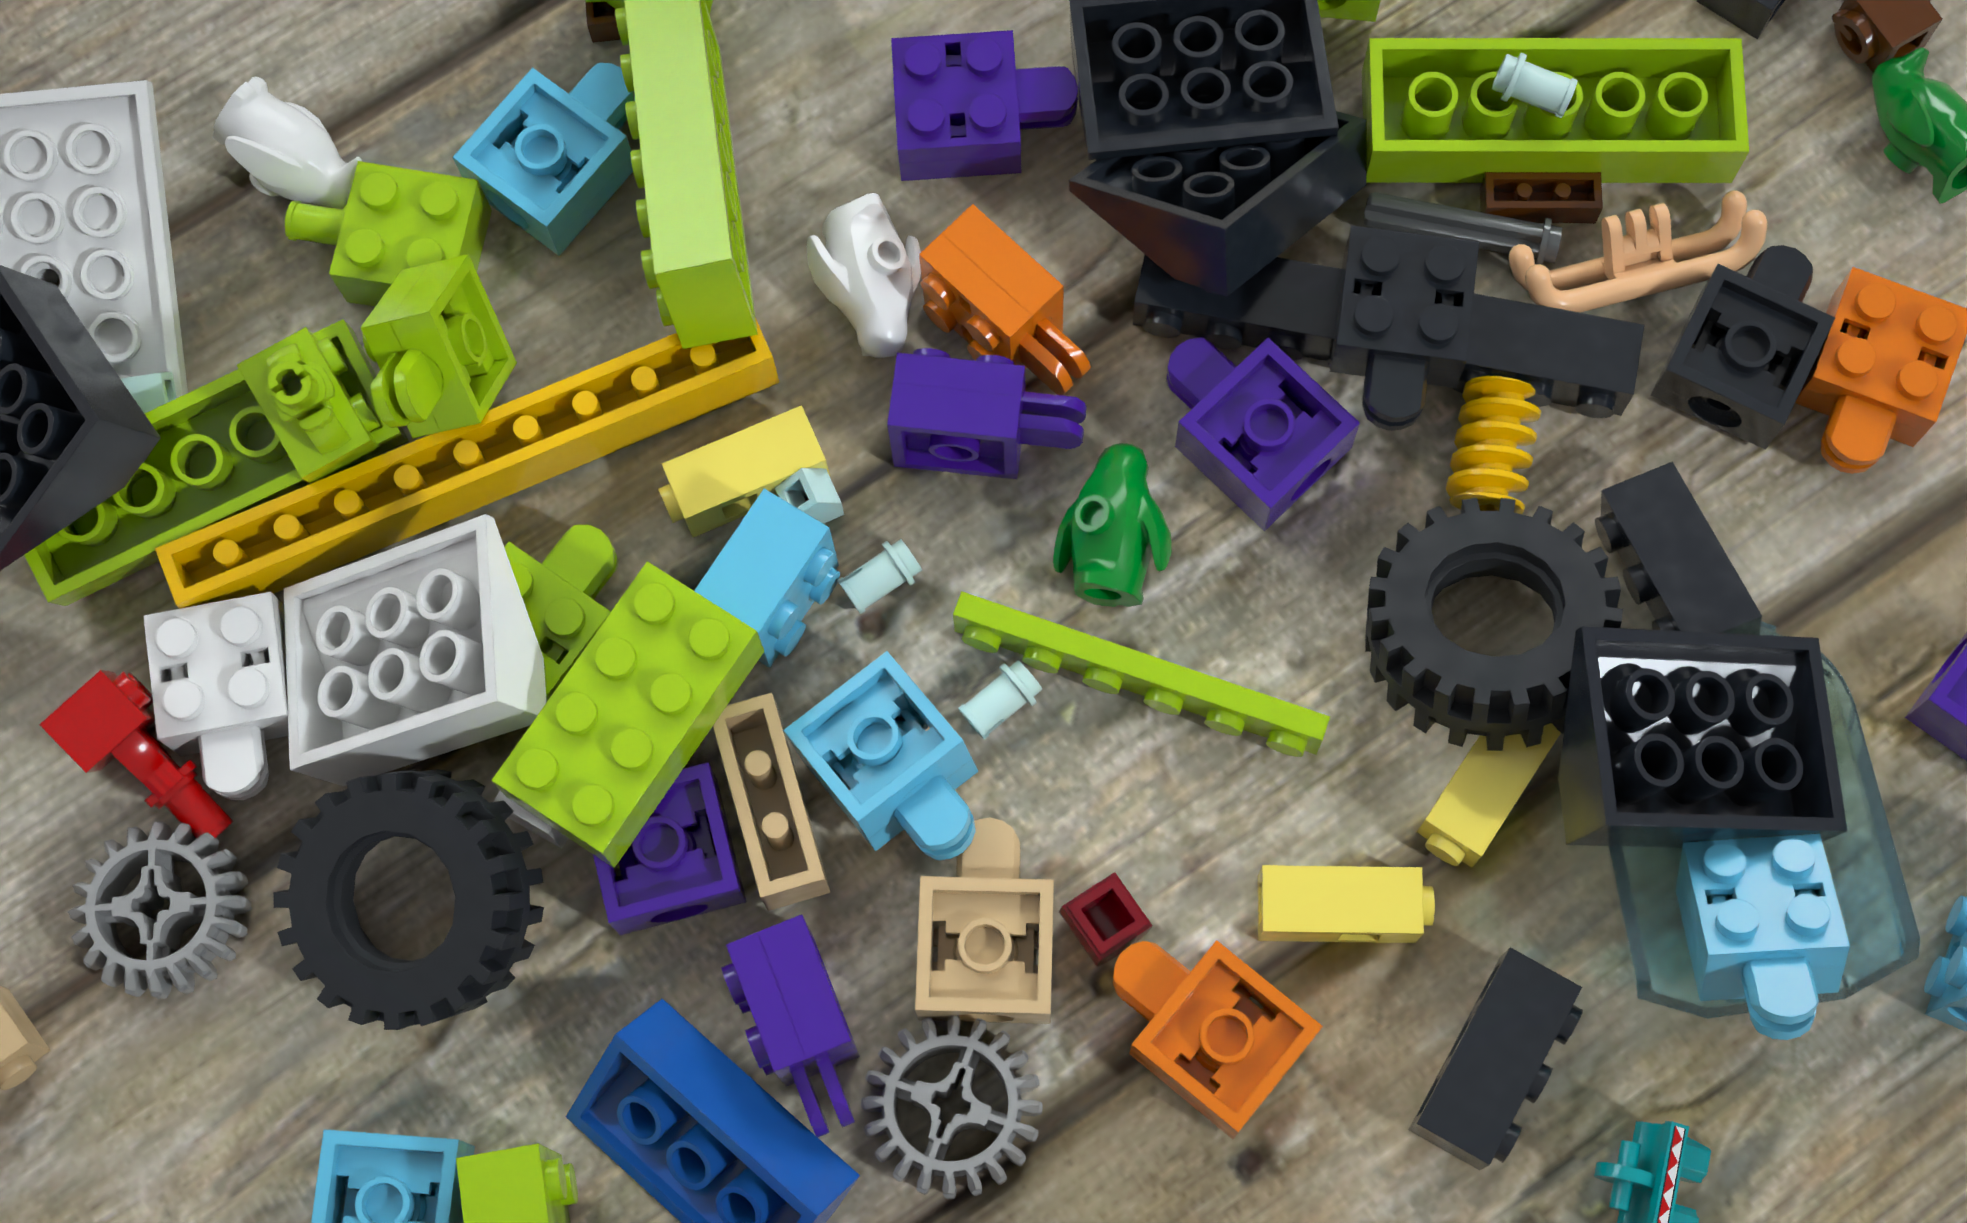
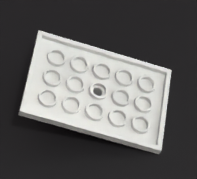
[0,80,188,398]

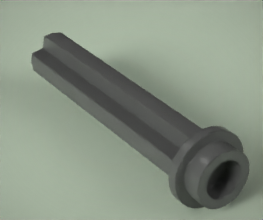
[1363,192,1563,265]

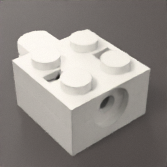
[143,592,289,800]

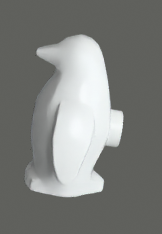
[213,77,362,210]
[806,193,921,358]

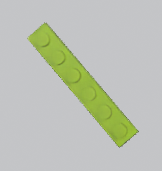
[953,591,1330,757]

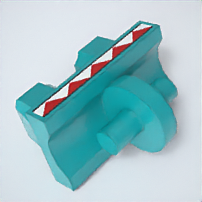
[1594,1121,1711,1223]

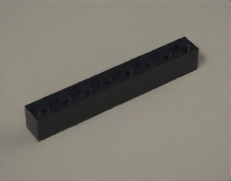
[1133,254,1645,418]

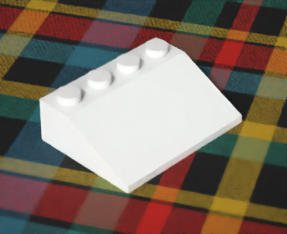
[284,514,547,786]

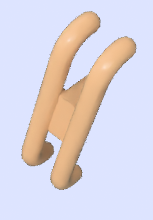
[1509,190,1767,313]

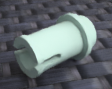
[1492,53,1578,118]
[837,539,922,614]
[958,660,1042,740]

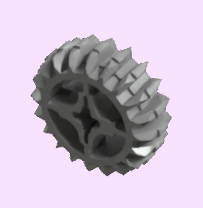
[67,821,253,999]
[861,1015,1042,1199]

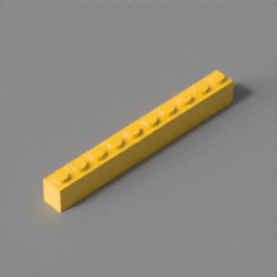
[155,317,780,609]

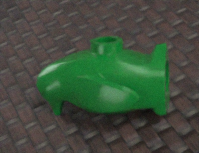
[1872,47,1967,204]
[1053,443,1172,607]

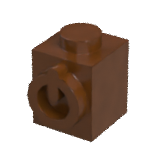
[1832,0,1943,73]

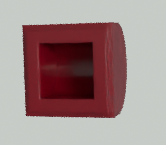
[1059,872,1153,967]

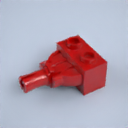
[39,670,234,839]

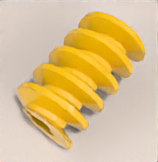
[1446,376,1541,514]

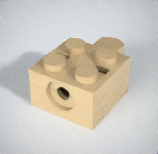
[915,817,1054,1024]

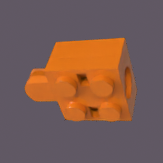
[919,204,1091,395]
[1795,267,1967,474]
[1112,940,1323,1139]

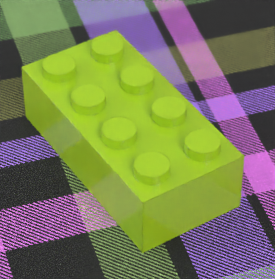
[491,561,764,868]

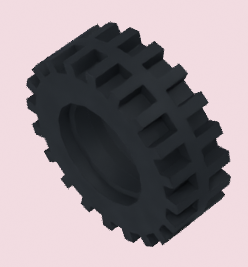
[1365,498,1623,751]
[273,769,544,1030]

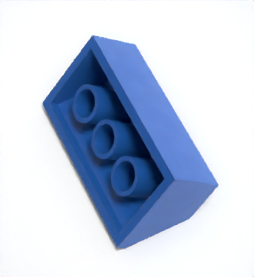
[566,999,860,1223]

